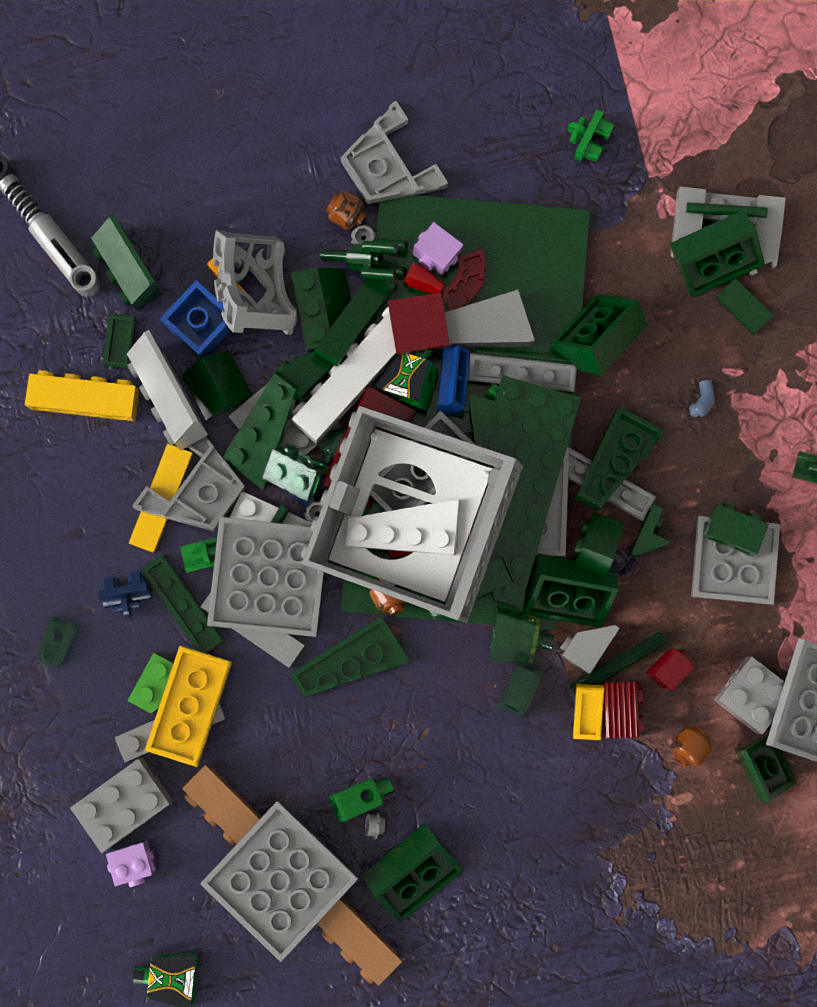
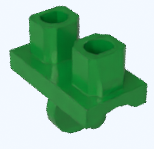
[567,109,614,162]
[180,537,217,573]

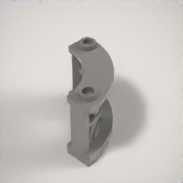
[213,230,297,335]

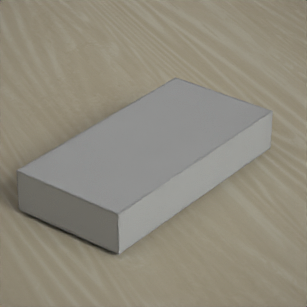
[329,481,360,516]

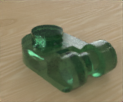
[38,616,78,667]

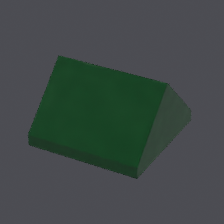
[182,350,253,422]
[735,735,797,803]

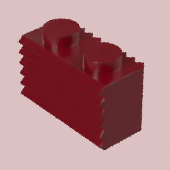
[646,649,694,690]
[602,682,644,738]

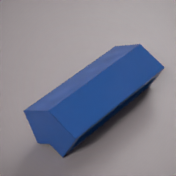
[437,344,470,414]

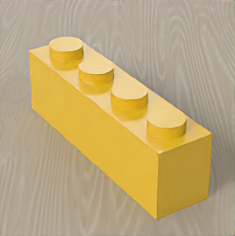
[25,371,140,422]

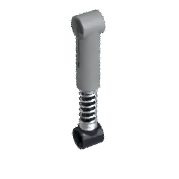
[0,155,101,297]

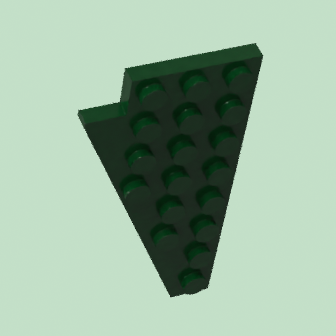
[469,375,581,608]

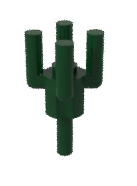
[320,239,408,281]

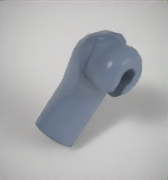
[689,380,715,417]

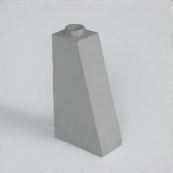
[440,290,535,349]

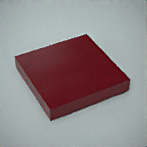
[388,293,450,355]

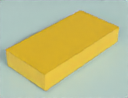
[573,684,604,740]

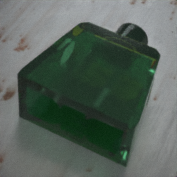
[489,604,554,663]
[496,659,542,718]

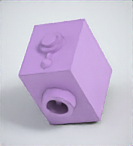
[412,222,463,277]
[106,841,156,887]

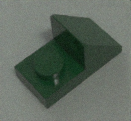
[629,504,672,557]

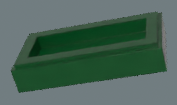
[715,278,773,335]
[102,314,137,370]

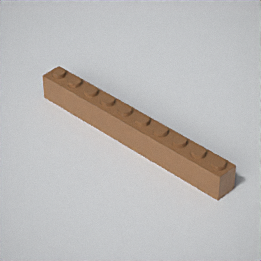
[182,764,402,986]

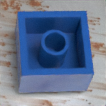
[160,280,231,358]

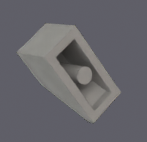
[560,625,619,674]

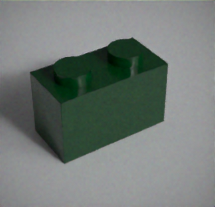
[702,502,769,557]
[573,512,624,577]

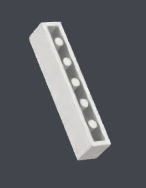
[292,307,396,444]

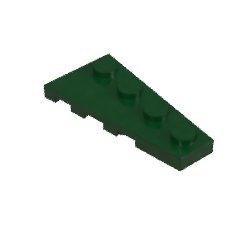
[222,372,300,490]
[574,406,666,510]
[290,616,410,697]

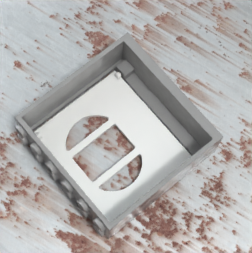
[301,406,523,623]

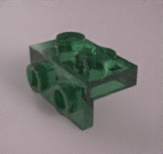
[263,445,329,501]

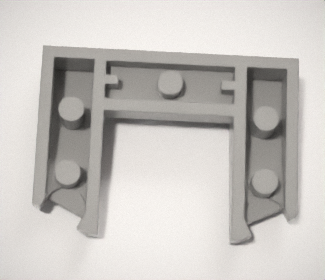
[671,187,786,276]

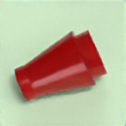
[403,262,445,294]

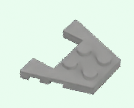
[341,101,448,204]
[132,437,245,532]

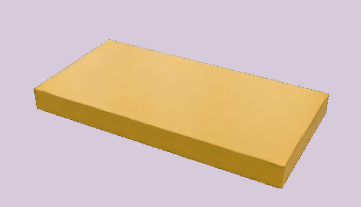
[145,646,232,767]

